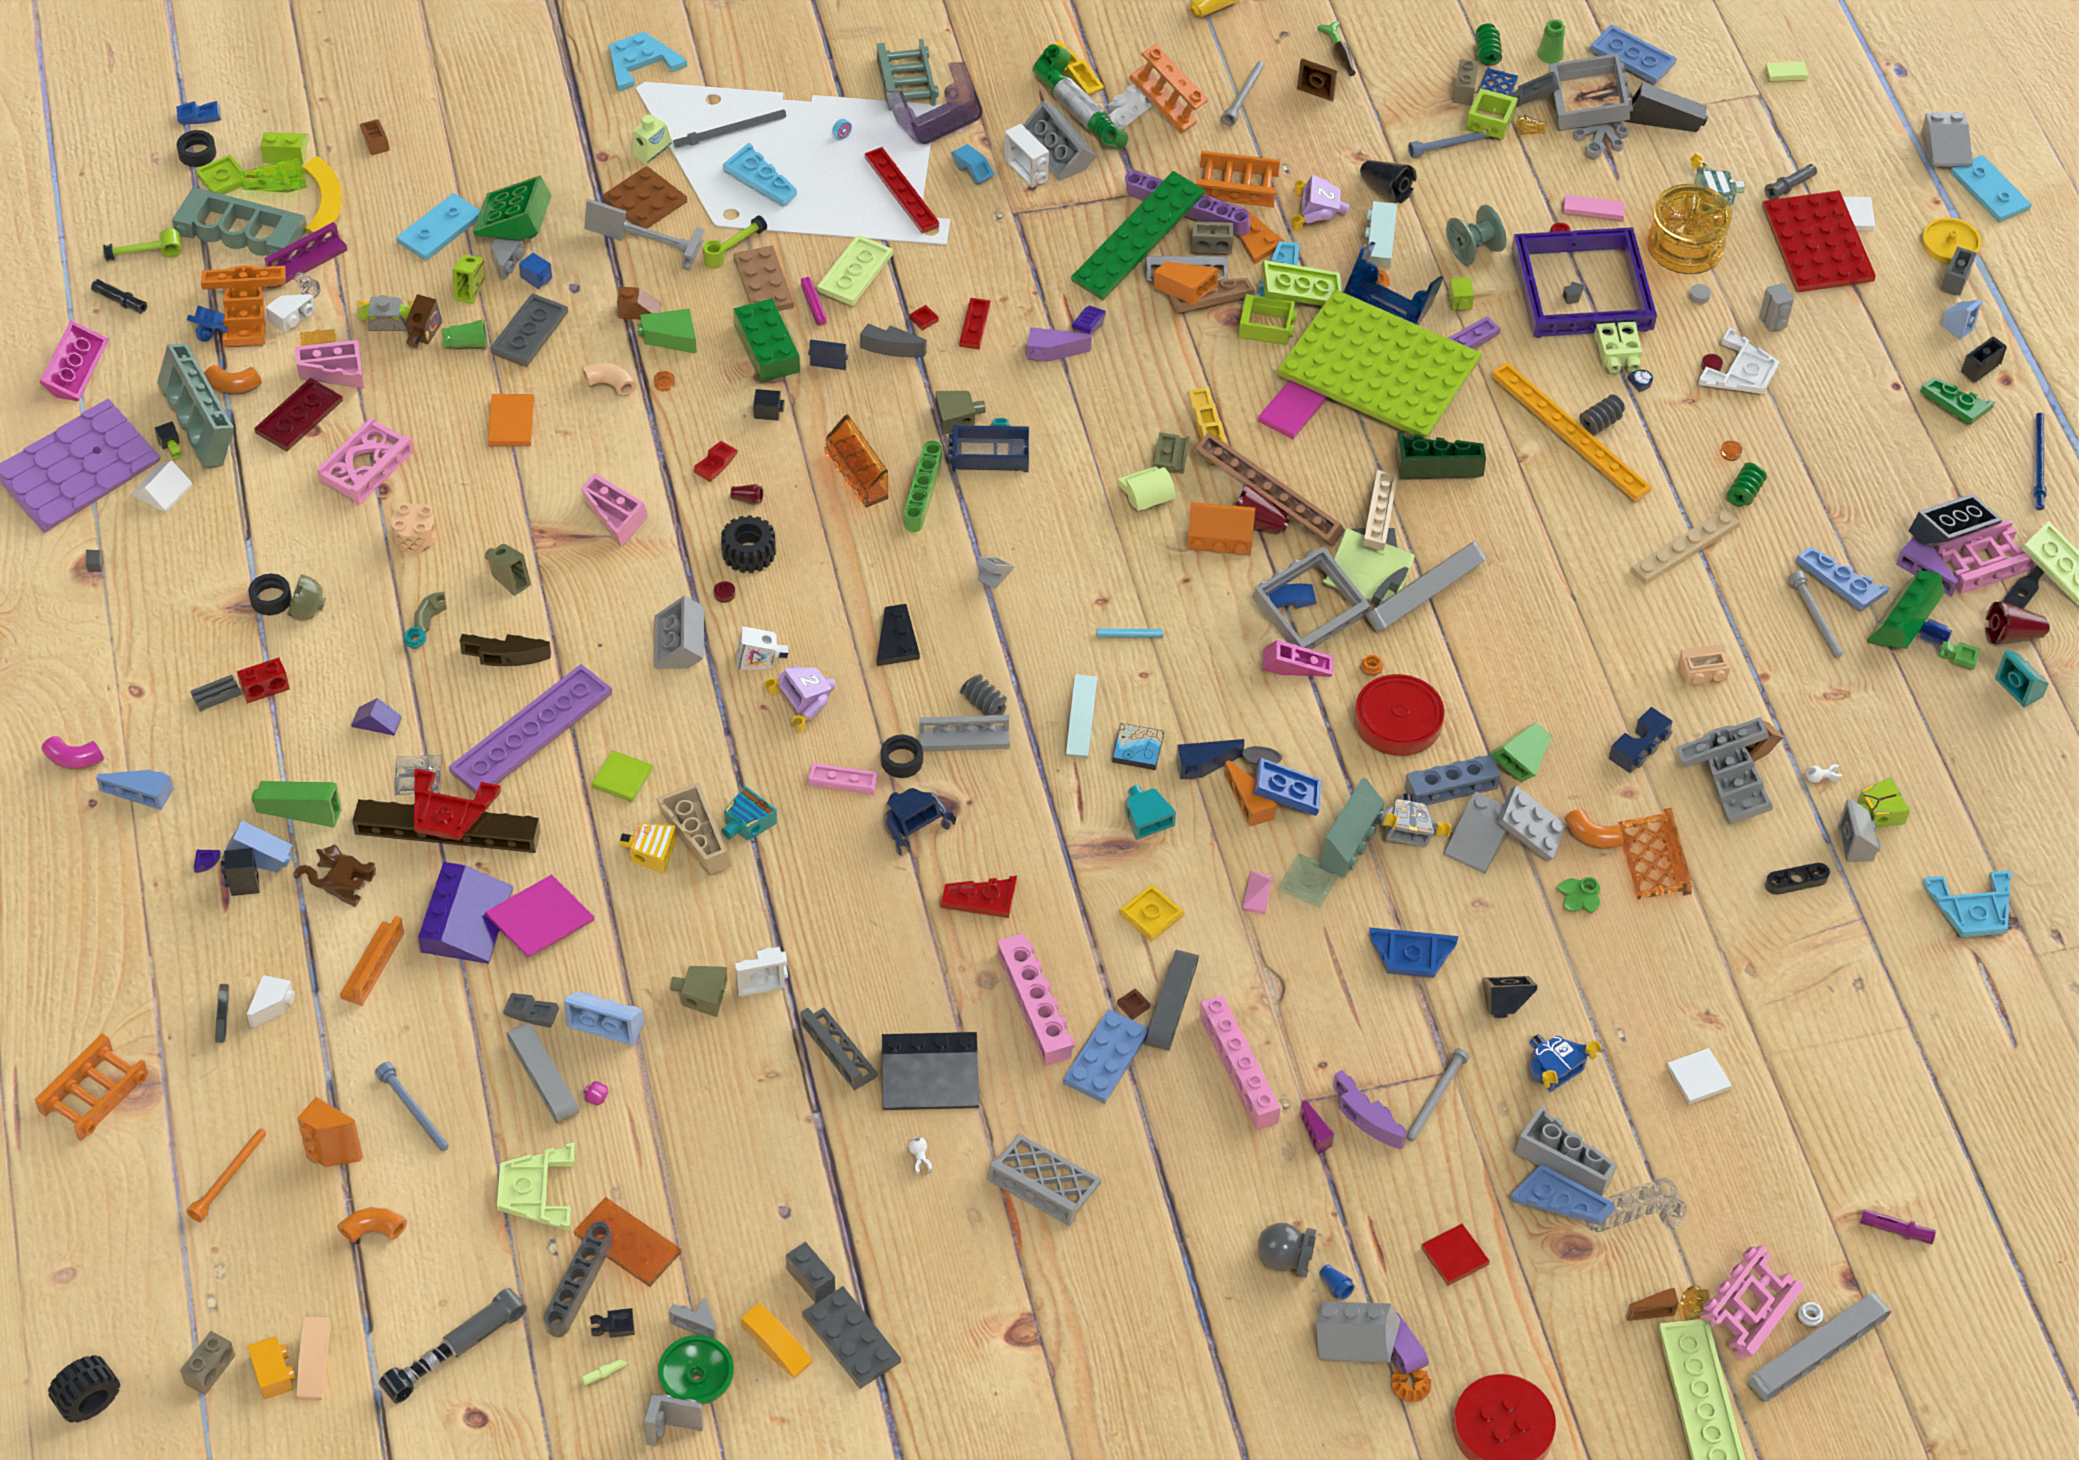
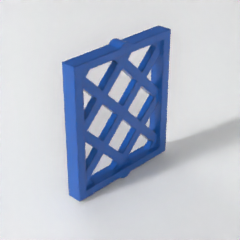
[1478,68,1518,95]

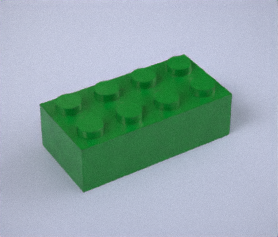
[733,298,800,383]

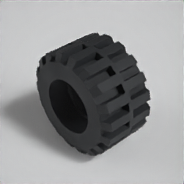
[721,515,776,573]
[48,1355,120,1423]

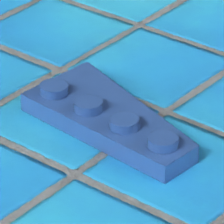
[1796,547,1890,611]
[1510,1164,1616,1225]

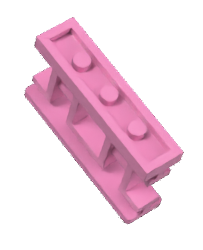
[1936,520,2036,594]
[1700,1245,1805,1359]

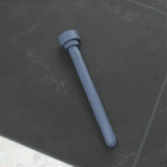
[1408,130,1491,158]
[375,1062,448,1151]

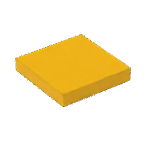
[1119,884,1184,942]

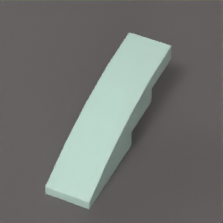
[1066,674,1097,758]

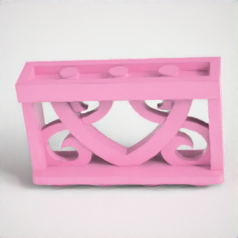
[317,417,414,506]

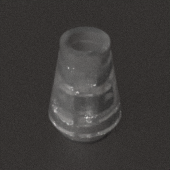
[294,272,320,298]

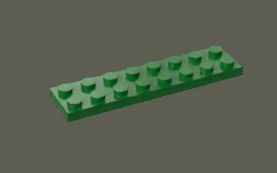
[1071,171,1205,301]

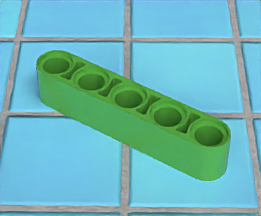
[904,441,942,532]

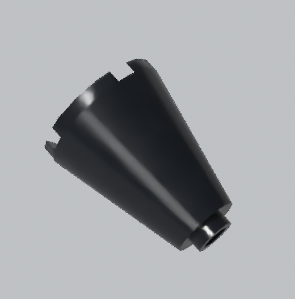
[1360,160,1417,203]

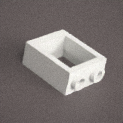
[1004,124,1049,188]

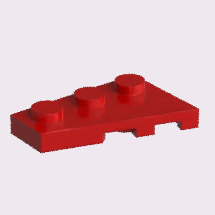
[941,875,1017,918]

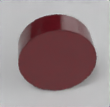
[1701,354,1723,372]
[714,581,736,603]

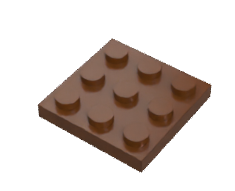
[602,166,687,229]

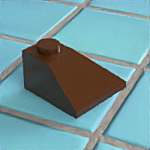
[1297,58,1338,102]

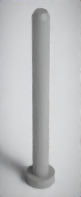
[1407,1048,1470,1141]

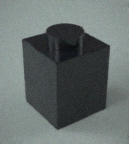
[753,389,785,421]

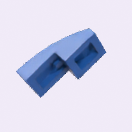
[176,101,221,124]
[1269,583,1317,609]

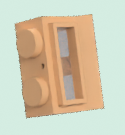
[1678,644,1730,685]

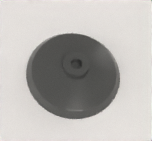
[1242,746,1282,765]

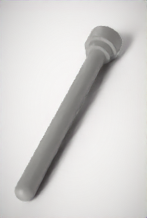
[1221,61,1264,126]
[1788,571,1843,658]

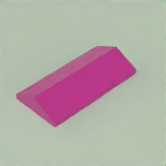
[39,320,109,401]

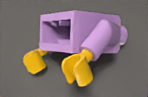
[1292,174,1349,231]
[765,666,836,733]

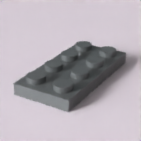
[490,293,568,367]
[802,1286,901,1389]

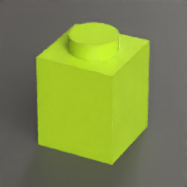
[1448,278,1474,311]

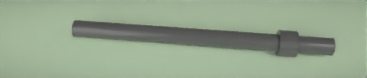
[673,109,786,148]

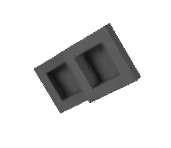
[1371,566,1409,606]
[503,993,559,1027]

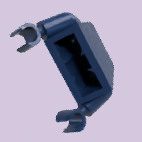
[886,788,956,856]

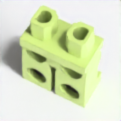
[1594,322,1642,373]

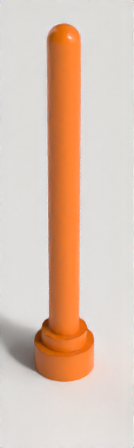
[186,1128,266,1222]

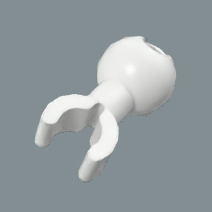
[1806,764,1842,783]
[908,1137,932,1175]

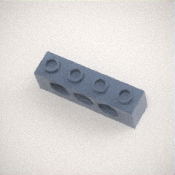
[1404,755,1501,806]

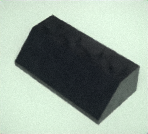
[1909,494,2002,544]

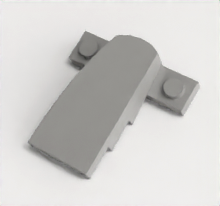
[1676,717,1773,825]

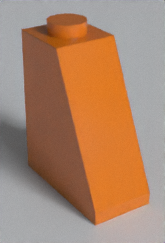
[1153,261,1218,305]

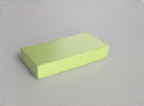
[1765,61,1808,81]

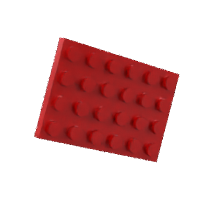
[1762,190,1876,292]

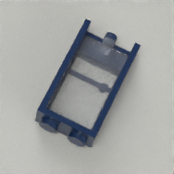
[948,425,1029,472]

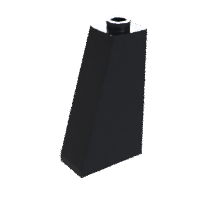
[1624,82,1708,132]

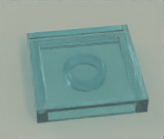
[1279,853,1340,908]

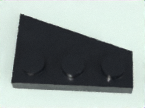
[877,604,920,666]

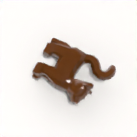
[293,845,376,907]

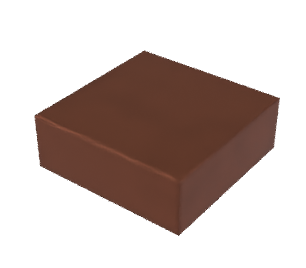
[1117,988,1150,1020]

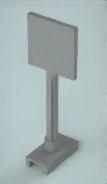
[584,199,705,271]

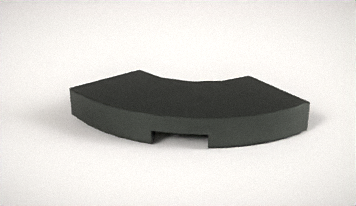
[215,984,229,1043]

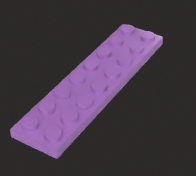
[449,664,612,794]

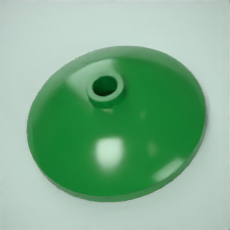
[658,1335,734,1405]

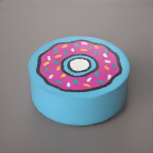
[832,119,852,139]

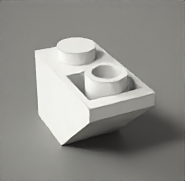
[266,294,316,333]

